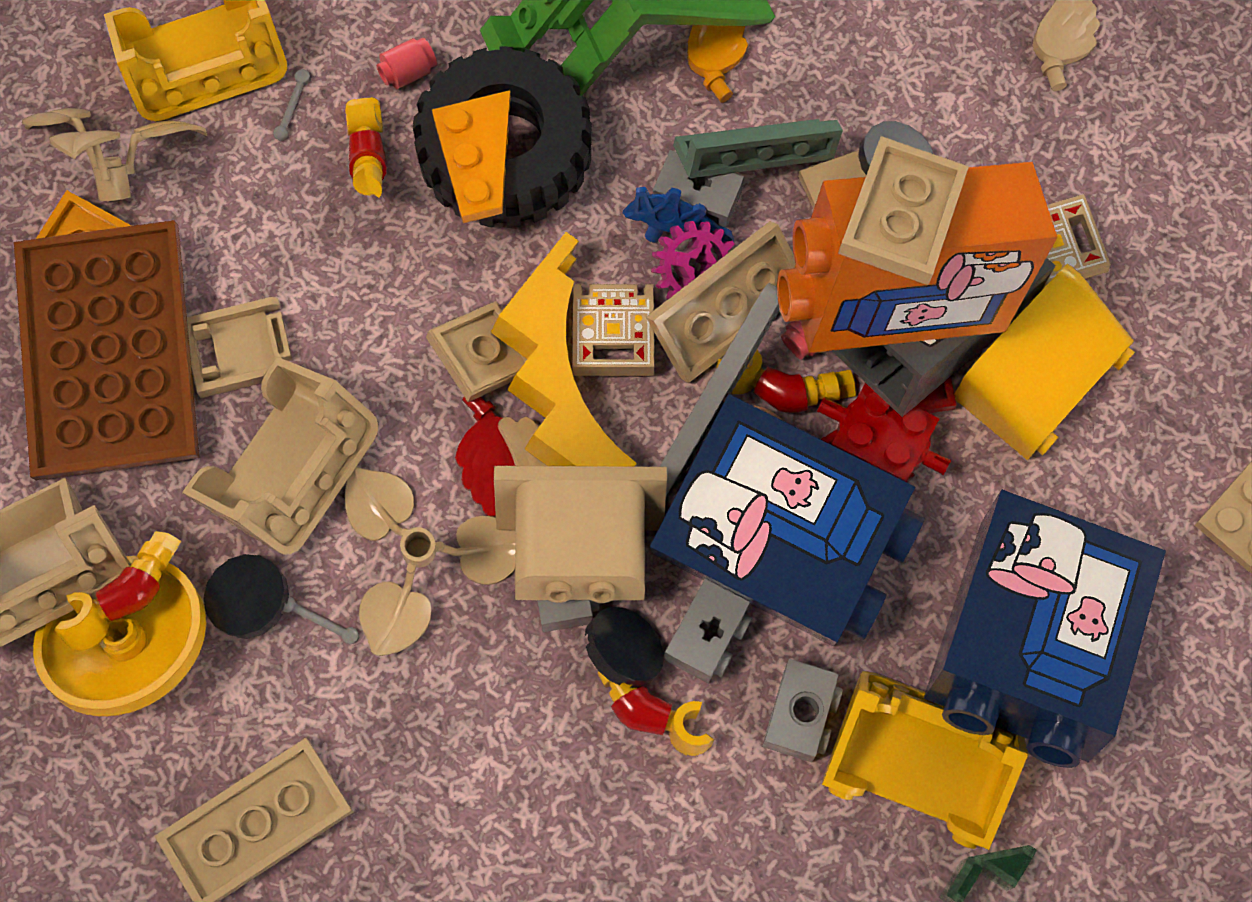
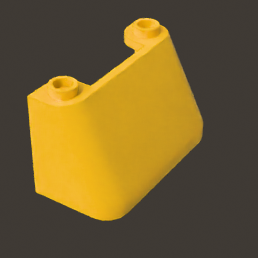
[104,0,287,121]
[954,264,1135,460]
[822,671,1028,850]

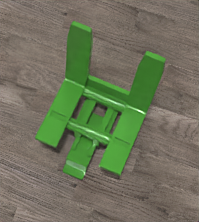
[480,0,775,95]

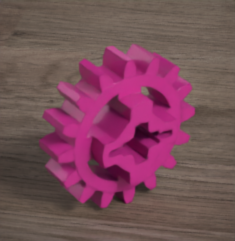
[651,221,734,300]

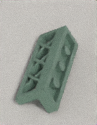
[673,119,843,178]

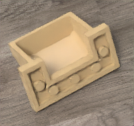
[494,466,667,603]
[0,477,131,647]

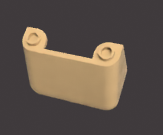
[182,357,378,555]

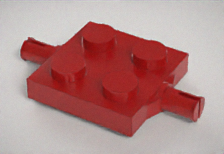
[817,383,951,482]

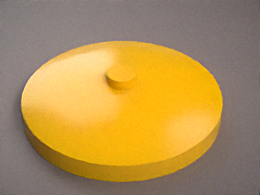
[33,556,206,717]

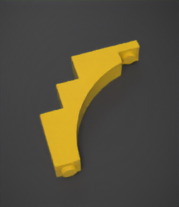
[491,232,637,467]

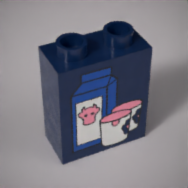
[650,394,925,646]
[923,489,1166,768]

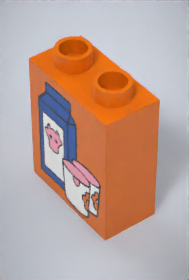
[777,162,1058,353]

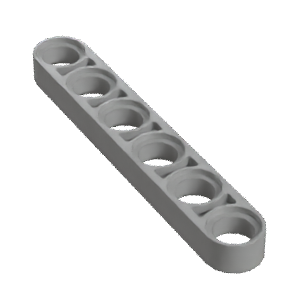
[659,283,780,503]

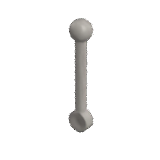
[273,69,311,141]
[282,596,359,645]

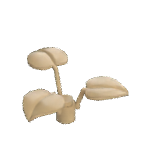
[22,108,207,201]
[345,467,516,656]

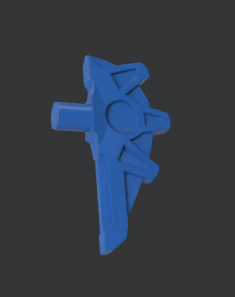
[623,187,734,243]

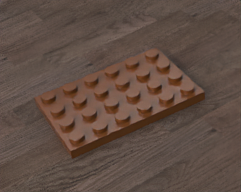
[14,220,200,481]

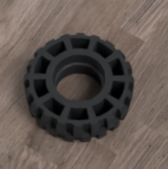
[413,46,592,228]

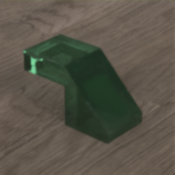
[938,845,1037,902]

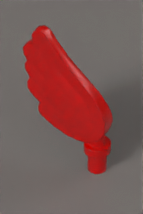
[455,397,515,517]

